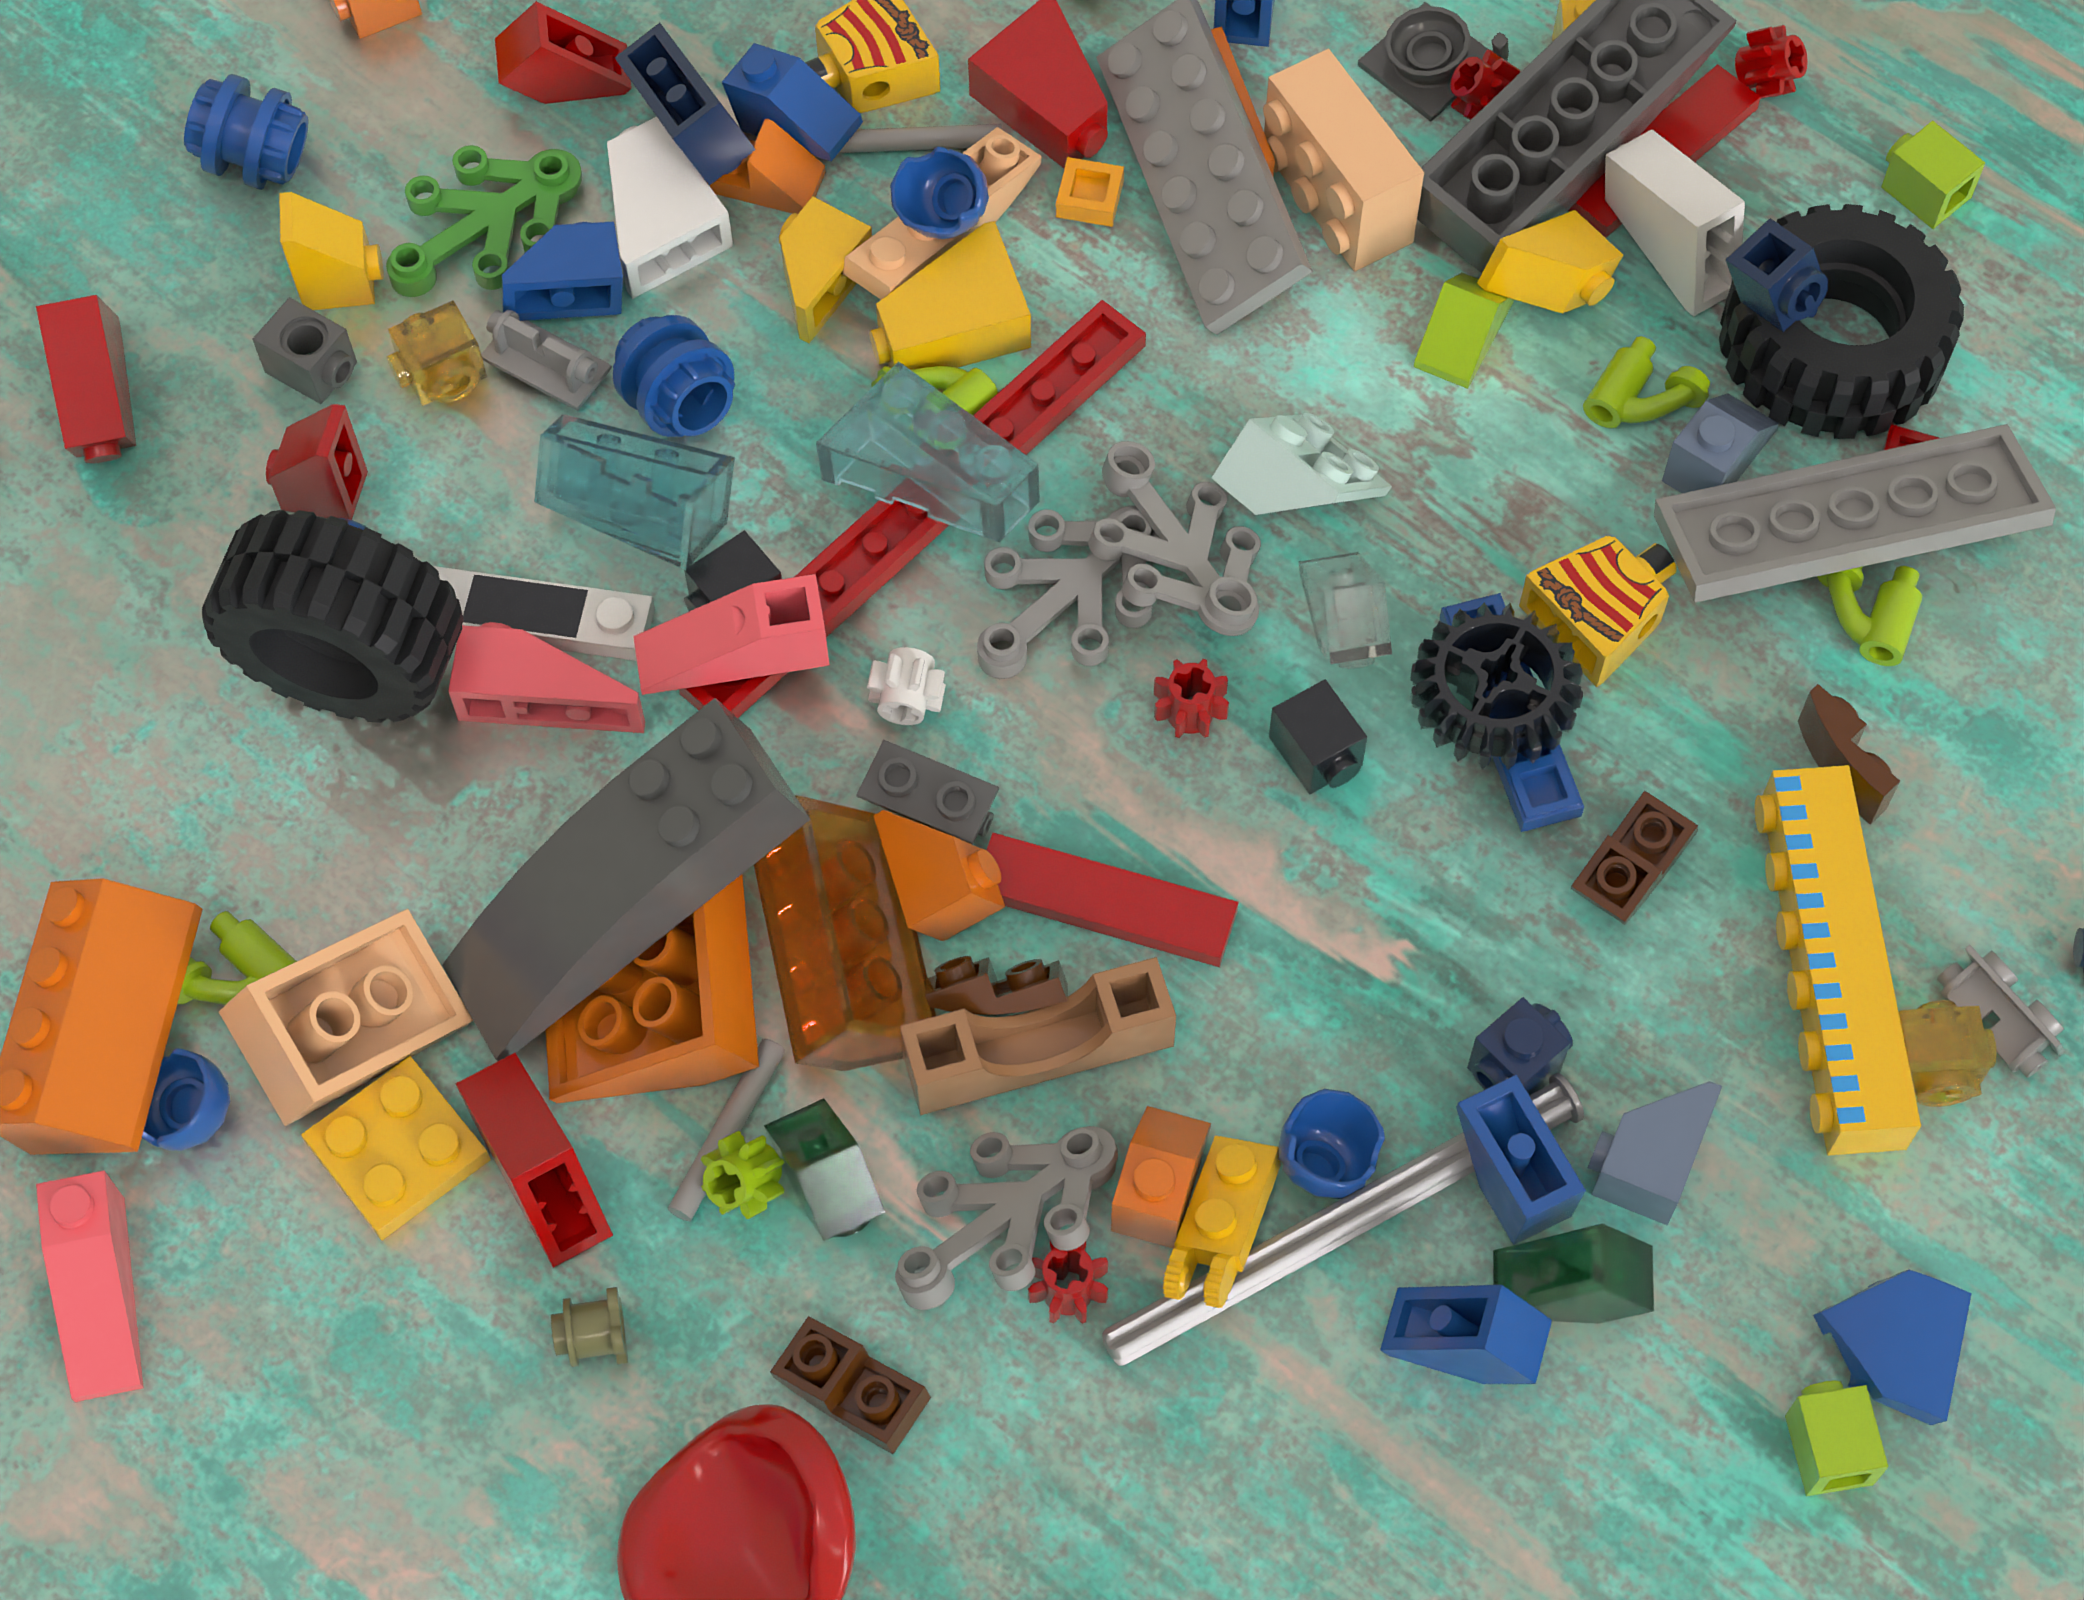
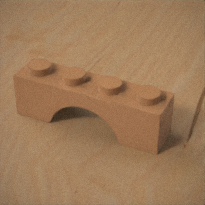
[900,957,1176,1115]

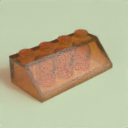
[754,795,936,1071]

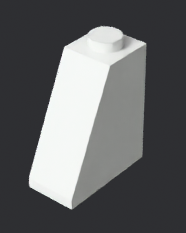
[607,116,733,299]
[1605,129,1745,317]

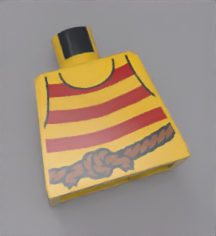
[805,0,941,114]
[1519,536,1677,687]

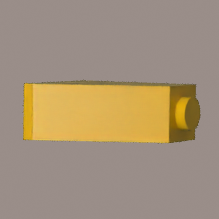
[869,221,1031,373]

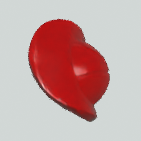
[617,1404,856,1600]

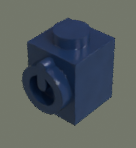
[1725,218,1828,332]
[1467,997,1573,1096]

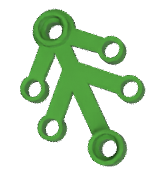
[386,145,582,297]

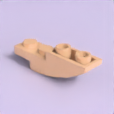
[843,127,1042,300]

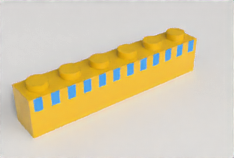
[1755,765,1921,1156]

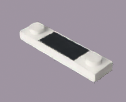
[433,566,655,661]

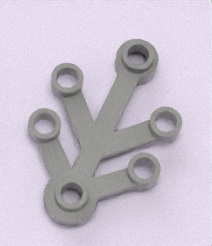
[1088,441,1261,636]
[977,505,1160,679]
[895,1126,1118,1310]

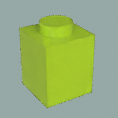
[1881,120,1986,229]
[1785,1380,1889,1496]

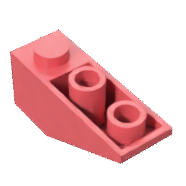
[633,574,830,695]

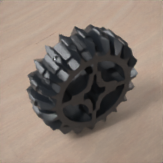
[1410,602,1583,770]

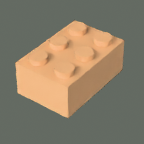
[1263,48,1424,272]

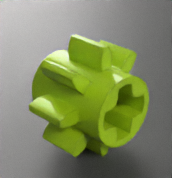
[701,1131,785,1219]

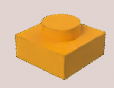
[1056,157,1124,227]

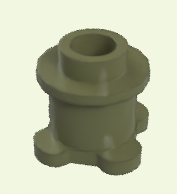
[551,1287,628,1367]

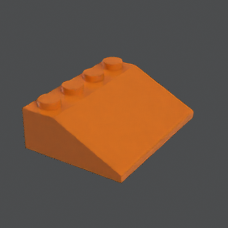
[546,874,759,1103]

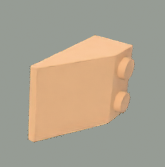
[219,909,473,1126]

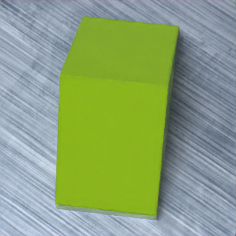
[1414,272,1515,389]

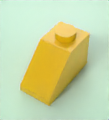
[279,192,384,310]
[779,196,872,343]
[1477,210,1623,314]

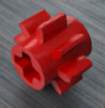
[1735,25,1808,99]
[1450,50,1521,120]
[1153,659,1229,738]
[1028,1241,1108,1324]

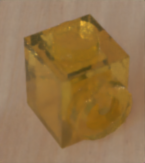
[386,300,487,406]
[1899,1000,1997,1107]

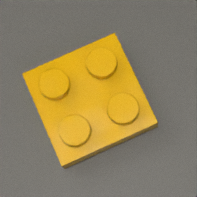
[301,1056,491,1241]

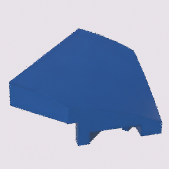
[1813,1269,1972,1425]

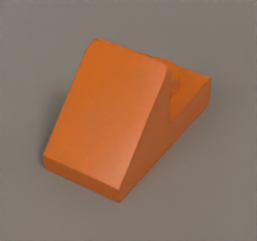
[701,119,826,214]

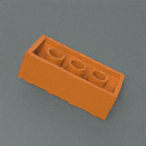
[0,878,203,1155]

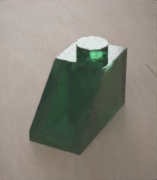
[764,1098,886,1241]
[1493,1223,1654,1324]

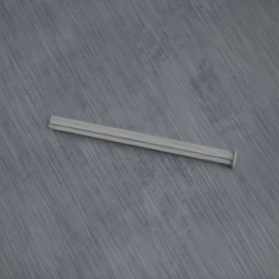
[1102,1073,1584,1366]

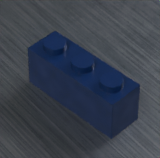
[615,22,756,186]

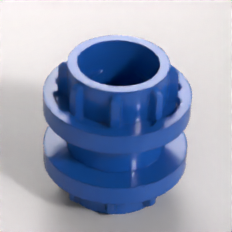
[184,74,309,190]
[613,315,735,438]

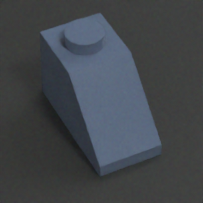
[1662,393,1779,493]
[1587,1081,1722,1225]

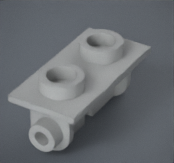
[480,310,612,411]
[1937,945,2064,1078]

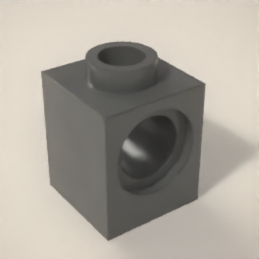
[252,297,357,404]

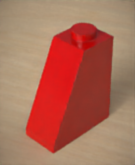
[968,0,1108,168]
[36,295,137,463]
[455,1053,613,1268]

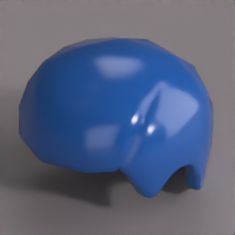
[890,146,989,239]
[142,1048,230,1151]
[1279,1088,1385,1199]

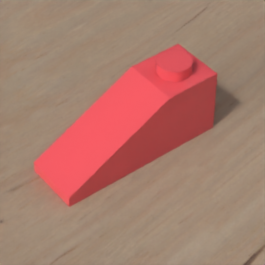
[448,622,645,733]
[36,1170,144,1402]

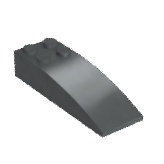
[1417,0,1737,273]
[442,698,811,1061]

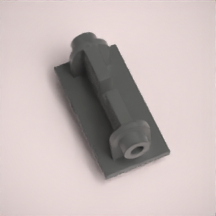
[856,739,999,845]

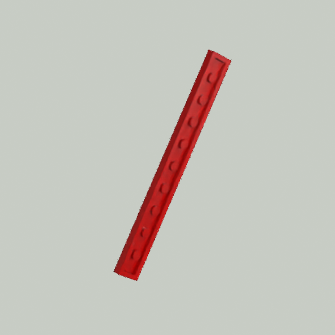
[679,300,1146,718]

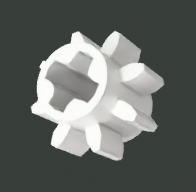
[867,647,946,725]

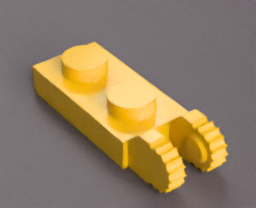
[1163,1135,1281,1308]

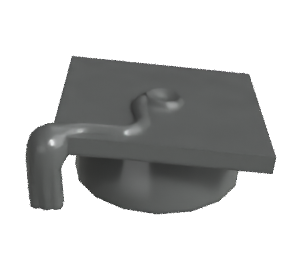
[1358,2,1509,121]

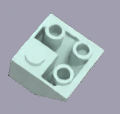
[1212,413,1392,515]

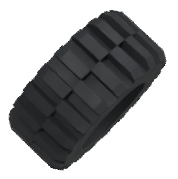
[1719,204,1964,439]
[202,510,464,723]

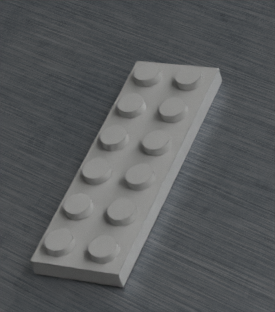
[1096,0,1313,335]
[1654,424,2056,603]

